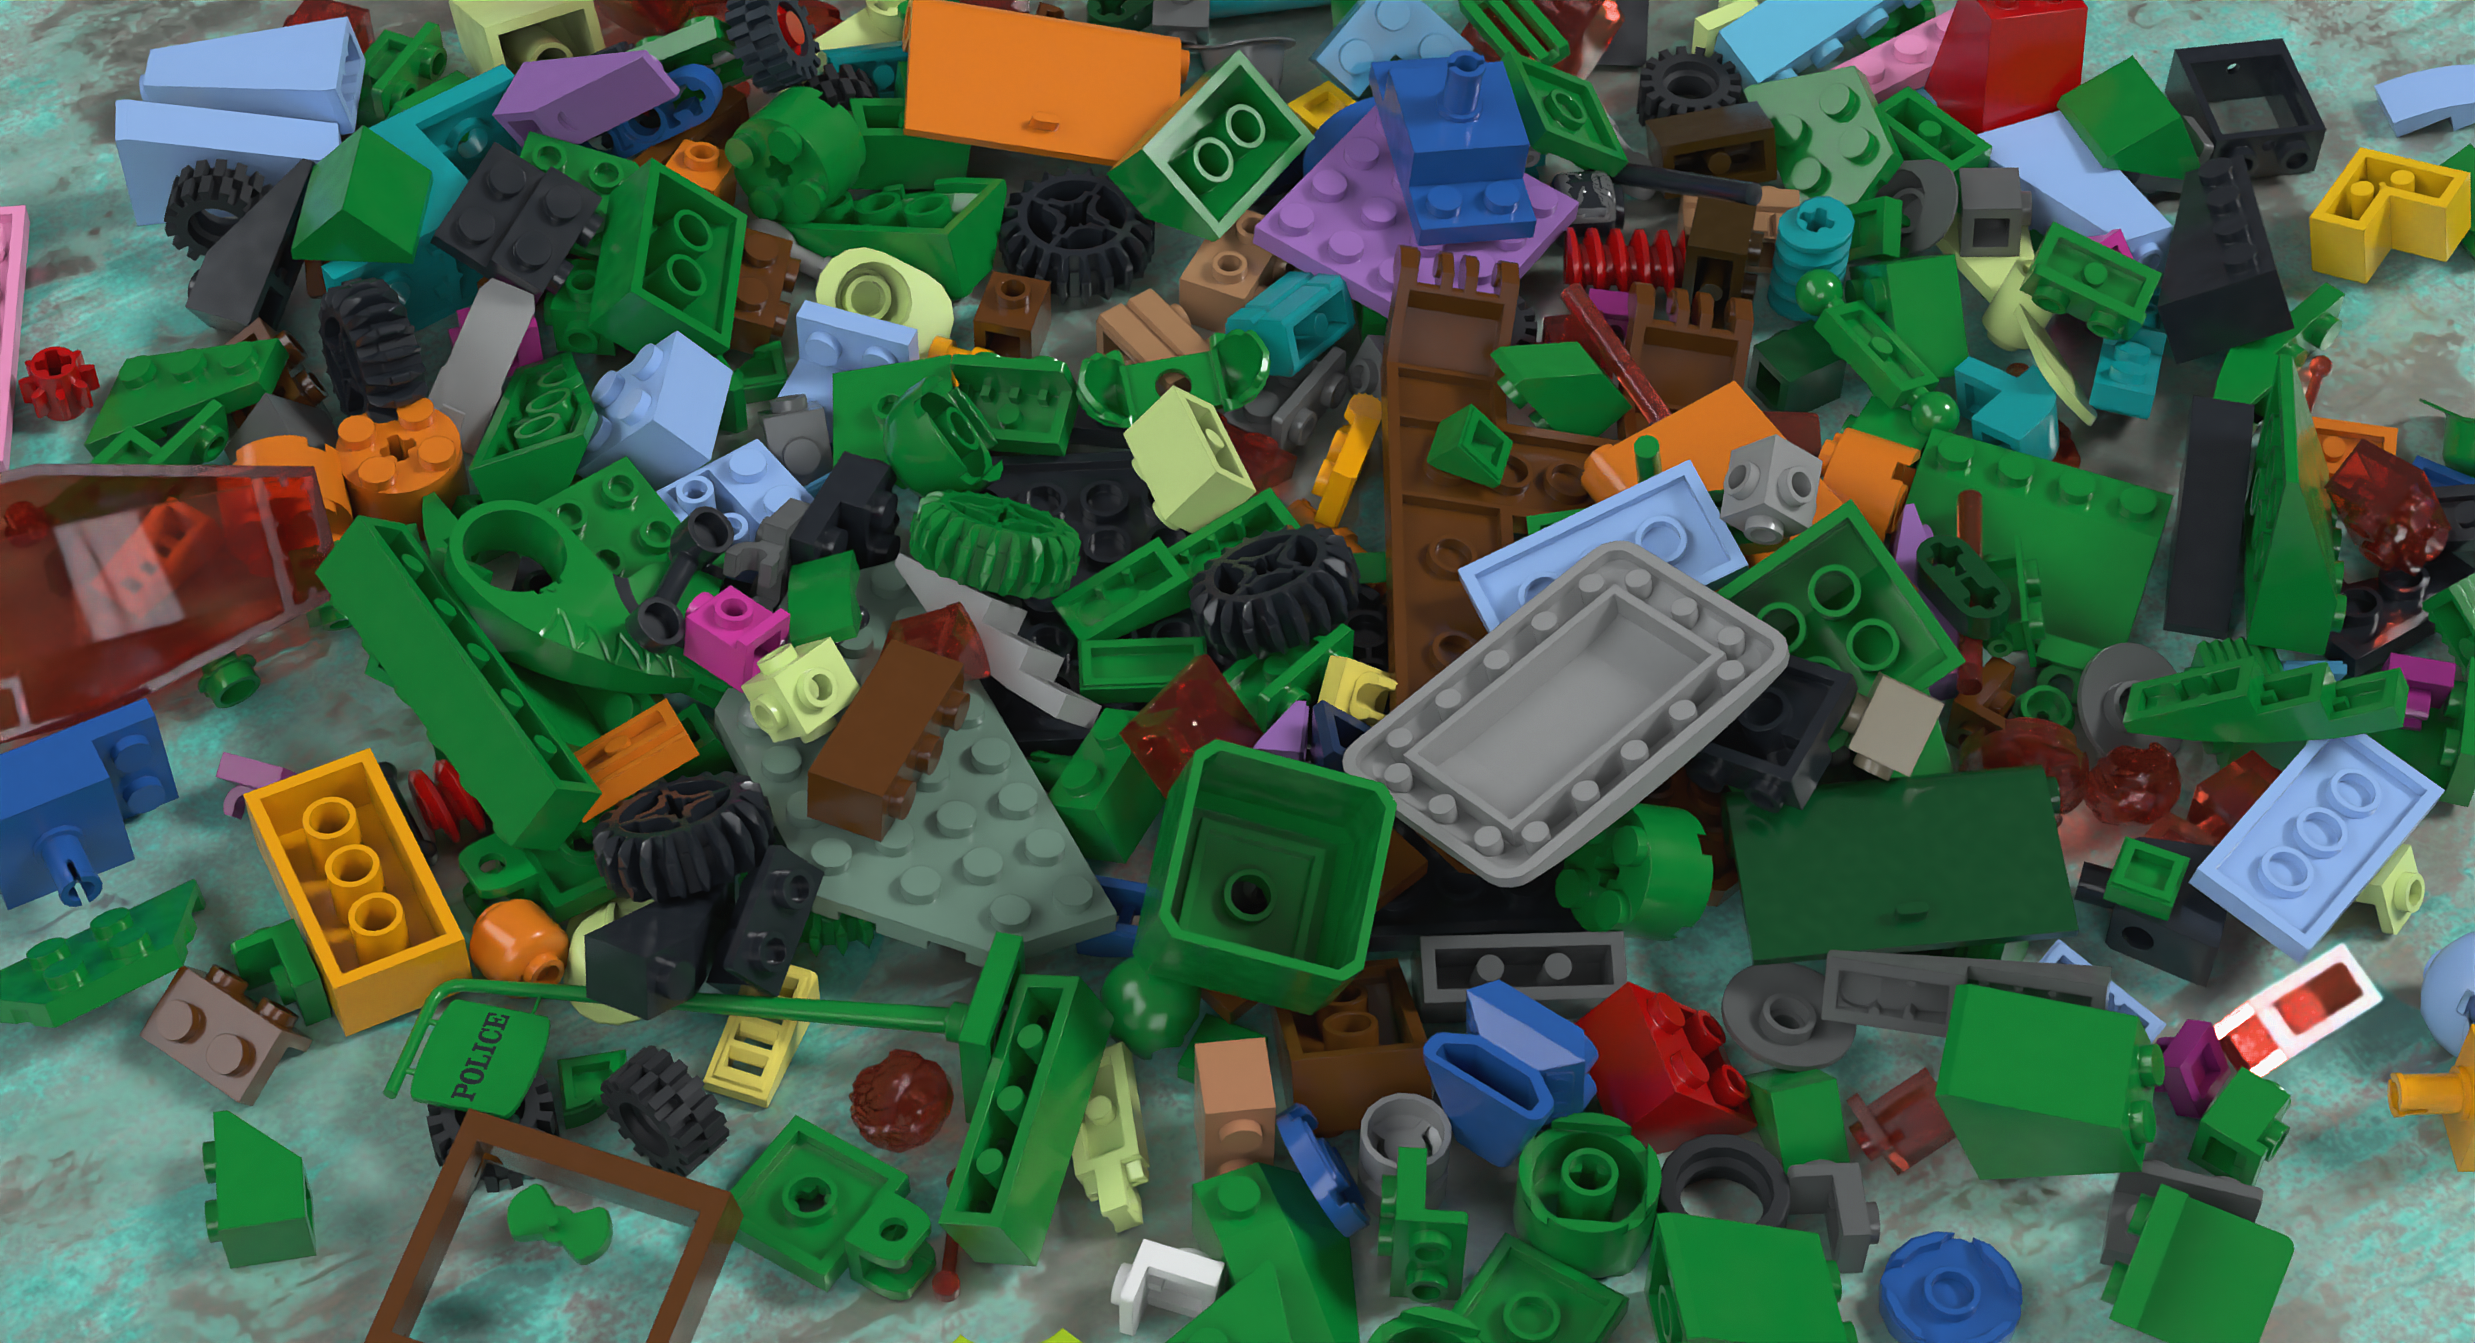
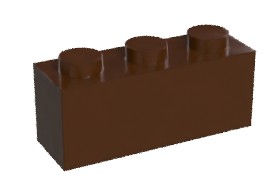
[807,639,970,842]

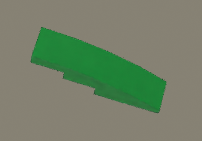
[2123,655,2409,743]

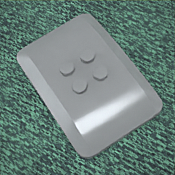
[1342,541,1790,888]

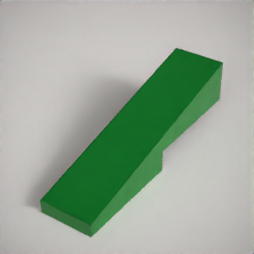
[1051,487,1301,642]

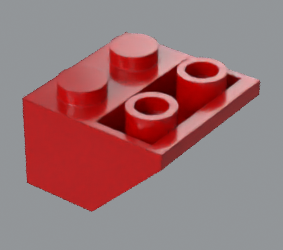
[1574,981,1758,1154]

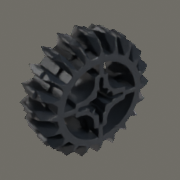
[998,167,1155,305]
[318,277,429,423]
[1188,524,1362,660]
[592,771,776,903]

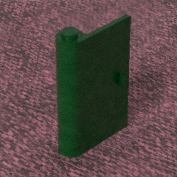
[1720,764,2079,966]

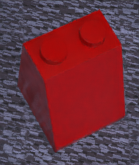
[1924,0,2088,135]

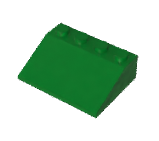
[2242,353,2347,656]
[1905,428,2174,653]
[1716,499,1966,792]

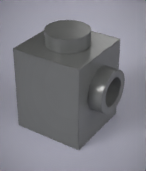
[1957,168,2032,257]

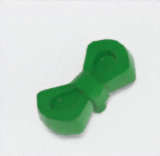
[507,1184,613,1266]

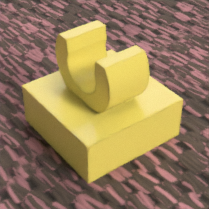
[1317,655,1398,727]

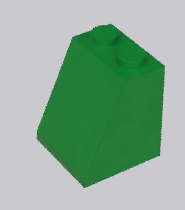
[1935,984,2165,1180]
[1644,1212,1858,1343]

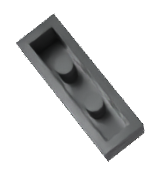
[1410,931,1627,1023]

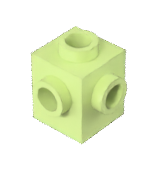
[740,637,860,743]

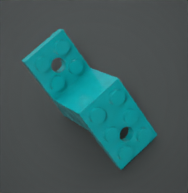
[321,64,523,333]

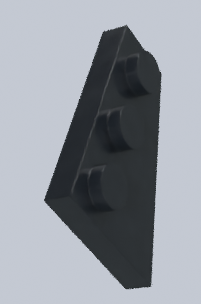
[2324,552,2475,678]

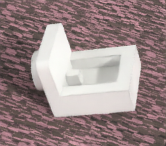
[1111,1239,1225,1336]

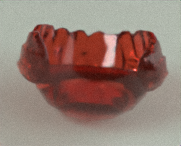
[2081,742,2183,827]
[849,1049,954,1153]

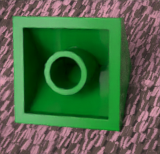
[2056,55,2201,180]
[291,125,433,264]

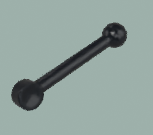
[378,761,439,868]

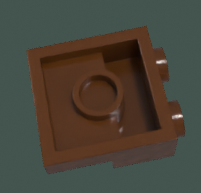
[730,228,801,355]

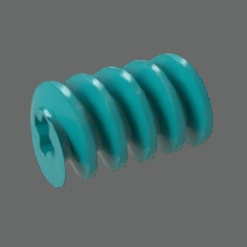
[1767,196,1855,323]

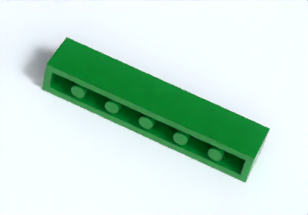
[315,515,602,851]

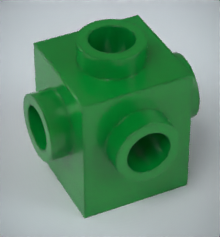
[543,258,619,356]

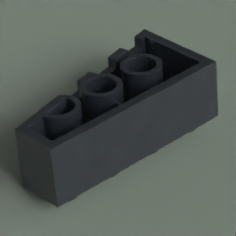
[2157,154,2295,365]

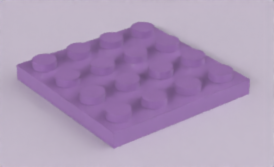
[1253,105,1579,318]

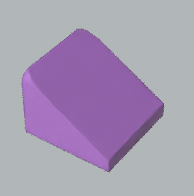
[1253,700,1309,762]

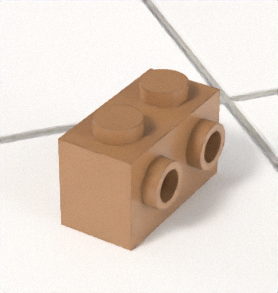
[1179,210,1295,334]

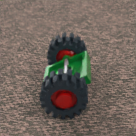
[588,0,821,149]

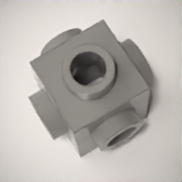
[1719,434,1823,545]

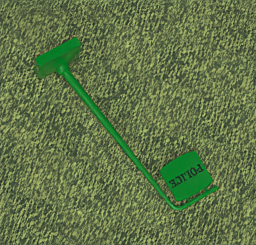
[383,931,1026,1123]

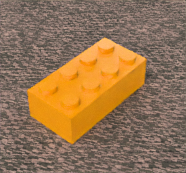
[243,748,473,1037]

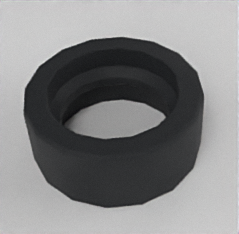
[1655,1134,1791,1228]

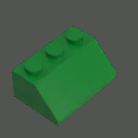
[1106,50,1315,242]
[588,158,748,355]

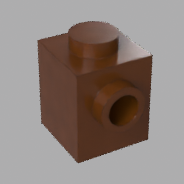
[973,271,1051,359]

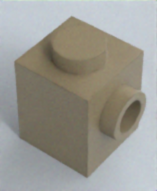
[1840,672,1945,781]

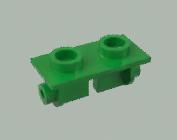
[1980,535,2046,668]

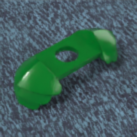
[1076,329,1271,429]

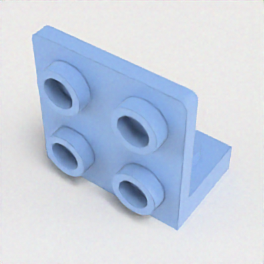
[777,300,919,451]

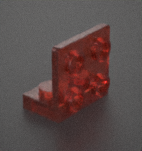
[1119,654,1264,799]

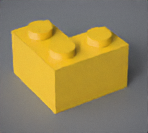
[2309,147,2471,284]

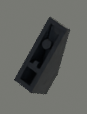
[185,159,316,335]
[584,876,735,1021]

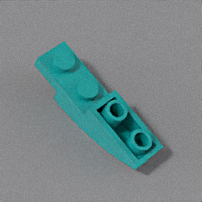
[2088,286,2167,420]

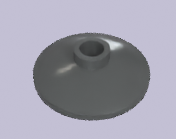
[2077,642,2183,770]
[1721,963,1857,1072]

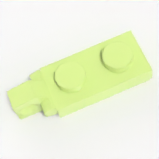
[1072,1041,1150,1233]

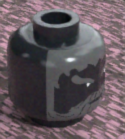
[1550,171,1625,247]

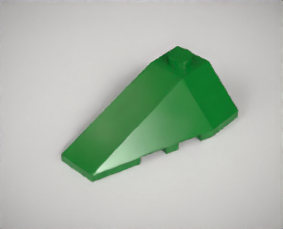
[773,177,1007,301]
[468,351,599,505]
[1192,1162,1360,1343]

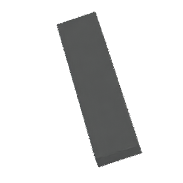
[1821,950,2112,1038]

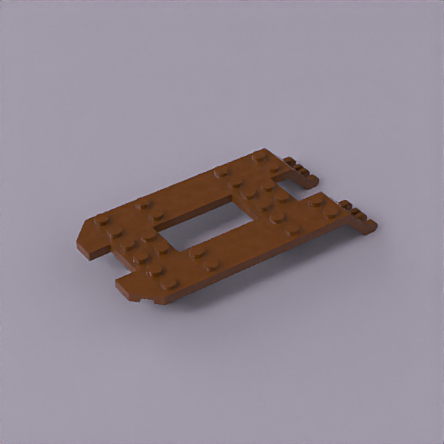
[1380,244,1754,907]

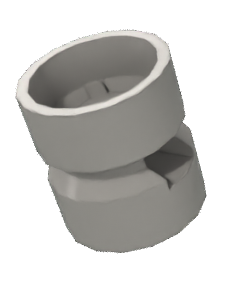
[1357,1093,1451,1217]

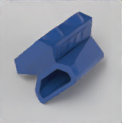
[1423,980,1599,1167]

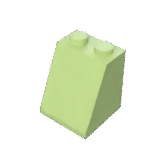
[448,0,606,76]

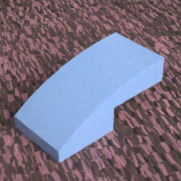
[2374,64,2475,138]

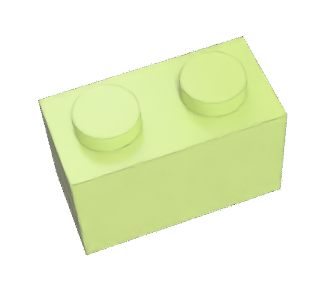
[1123,385,1256,533]

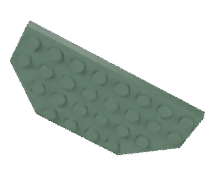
[714,560,1117,967]

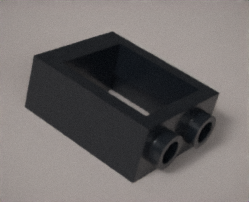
[2165,38,2326,178]

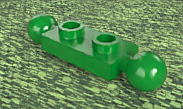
[1795,269,1960,436]

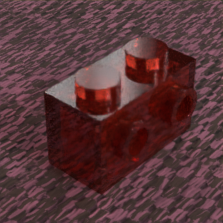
[2324,438,2452,577]

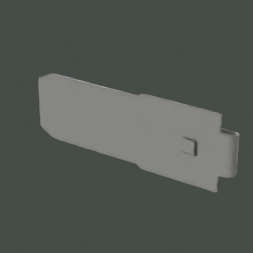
[428,278,535,455]

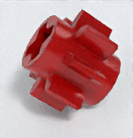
[18,346,100,421]

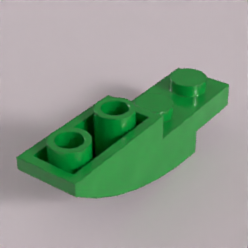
[2212,282,2345,437]

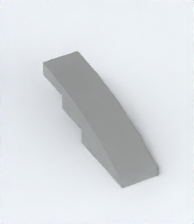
[894,553,1102,730]

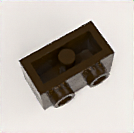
[1645,101,1778,200]
[1682,196,1765,330]

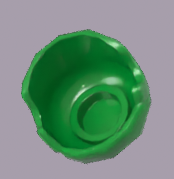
[1100,955,1202,1060]

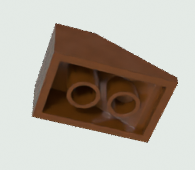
[1269,958,1432,1138]

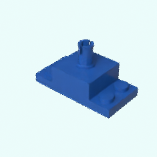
[1369,50,1537,246]
[0,698,179,910]

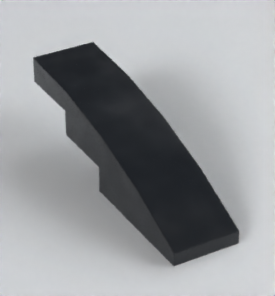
[2163,395,2255,640]

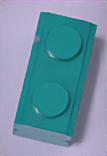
[1225,271,1355,377]

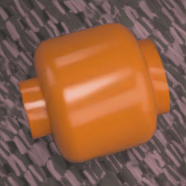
[469,899,570,999]

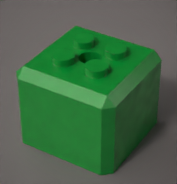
[1132,739,1397,1015]

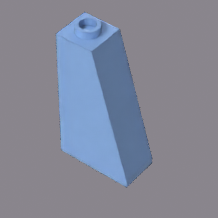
[139,16,366,135]
[115,99,342,226]
[1977,111,2173,273]

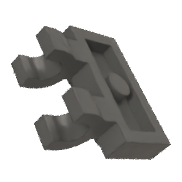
[723,498,810,613]

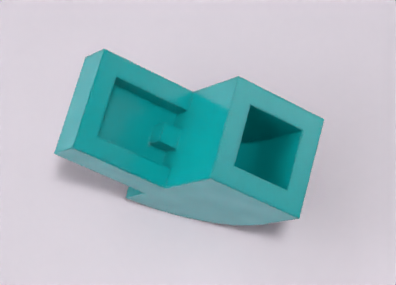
[1954,356,2060,461]

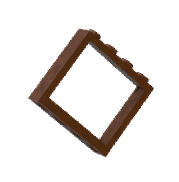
[364,1108,744,1343]

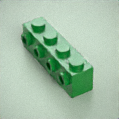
[938,974,1114,1267]

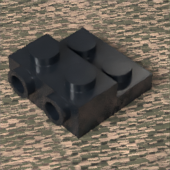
[430,142,604,306]
[789,451,901,570]
[1684,655,1858,813]

